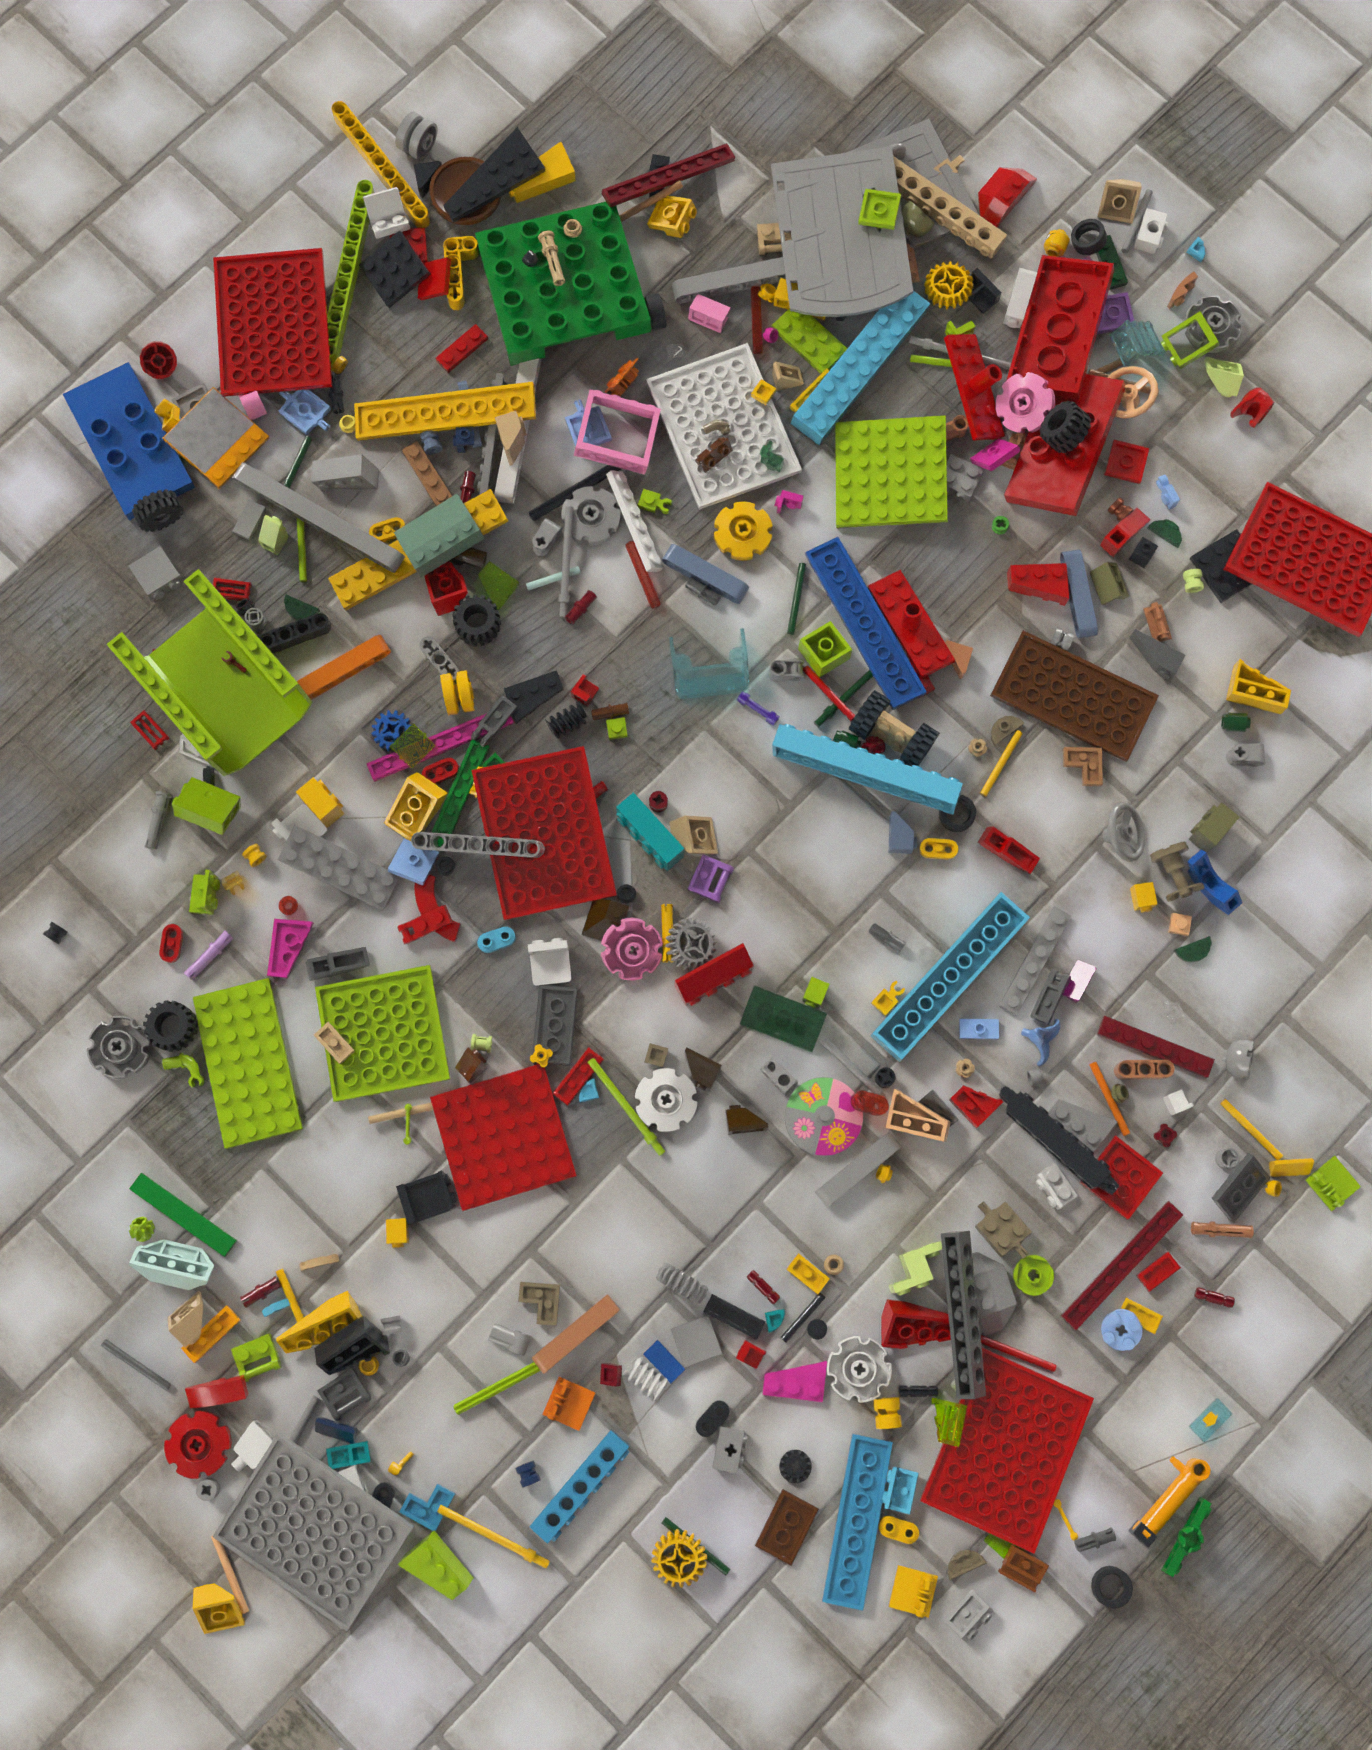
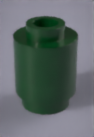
[1221,712,1251,732]
[833,730,861,749]

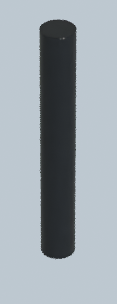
[780,1292,826,1343]

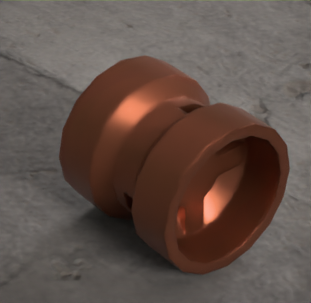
[1107,497,1133,522]

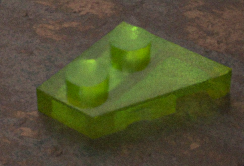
[478,561,519,610]
[931,1397,967,1447]

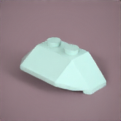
[129,1240,214,1290]

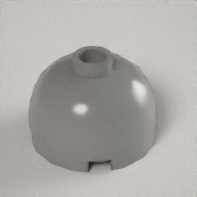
[1222,1040,1255,1080]

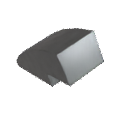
[306,947,370,981]

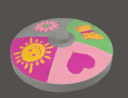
[784,1077,863,1156]

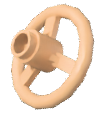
[1107,366,1158,419]

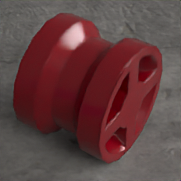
[649,791,668,813]

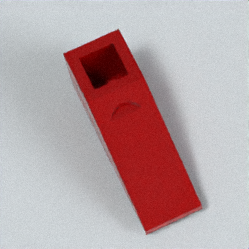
[1100,508,1151,558]

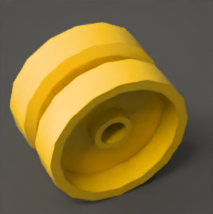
[440,670,475,716]

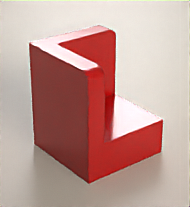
[571,674,599,707]
[735,1340,766,1369]

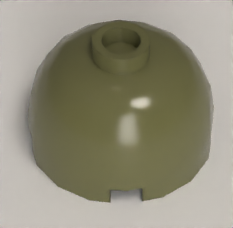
[901,201,935,237]

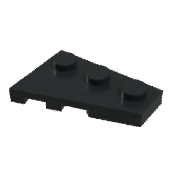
[504,670,563,724]

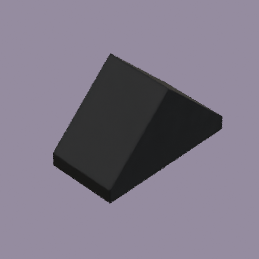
[414,160,442,198]

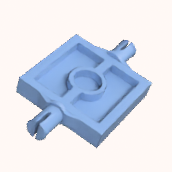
[278,389,331,435]
[565,399,612,447]

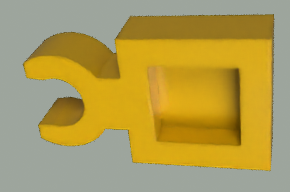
[871,981,905,1016]

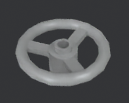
[1103,802,1145,862]

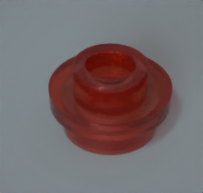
[278,896,298,915]

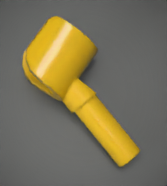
[388,1451,414,1475]

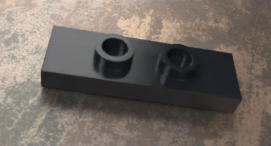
[703,1294,766,1340]

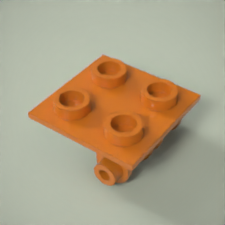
[605,358,639,397]
[542,1376,596,1431]

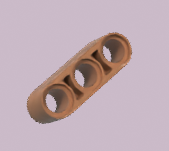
[1114,1060,1175,1080]

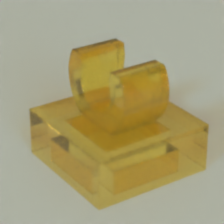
[221,870,245,895]

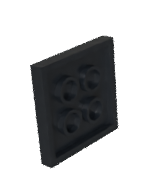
[359,231,431,308]
[1190,529,1253,603]

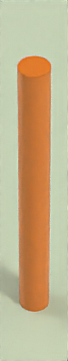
[1089,1062,1130,1136]

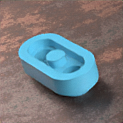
[477,927,516,953]

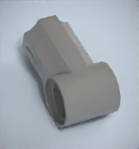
[488,1324,532,1356]

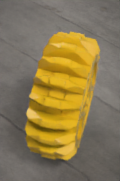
[924,261,973,310]
[651,1529,707,1588]

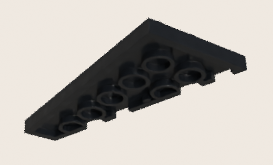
[443,127,545,223]

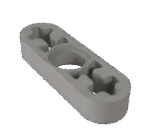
[420,636,459,682]

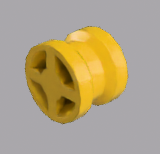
[242,843,267,867]

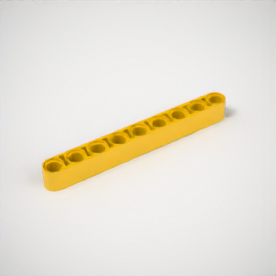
[331,101,430,228]

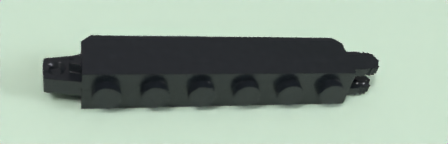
[999,1086,1119,1195]

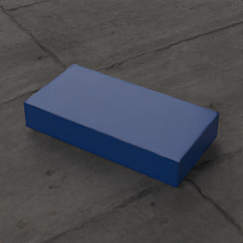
[643,1340,685,1384]

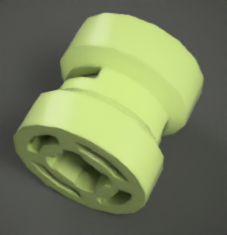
[1183,569,1204,593]

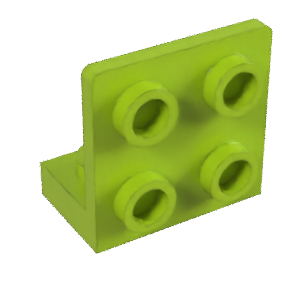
[189,870,220,915]

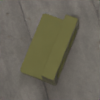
[1090,562,1129,605]

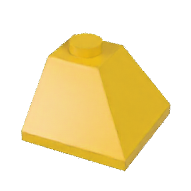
[192,1583,245,1634]

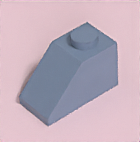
[888,811,917,854]

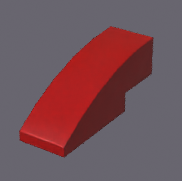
[977,826,1040,874]
[185,1375,249,1408]

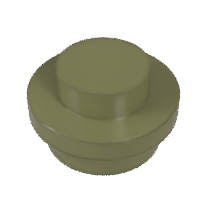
[1111,1084,1129,1103]

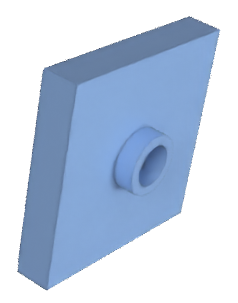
[388,839,439,885]

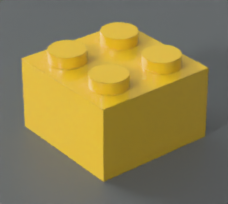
[296,777,344,828]

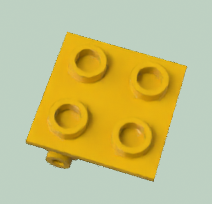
[888,1565,938,1618]

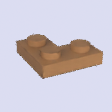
[1063,747,1103,786]

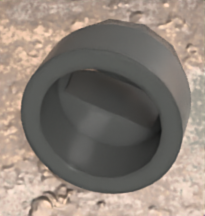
[392,1350,410,1367]

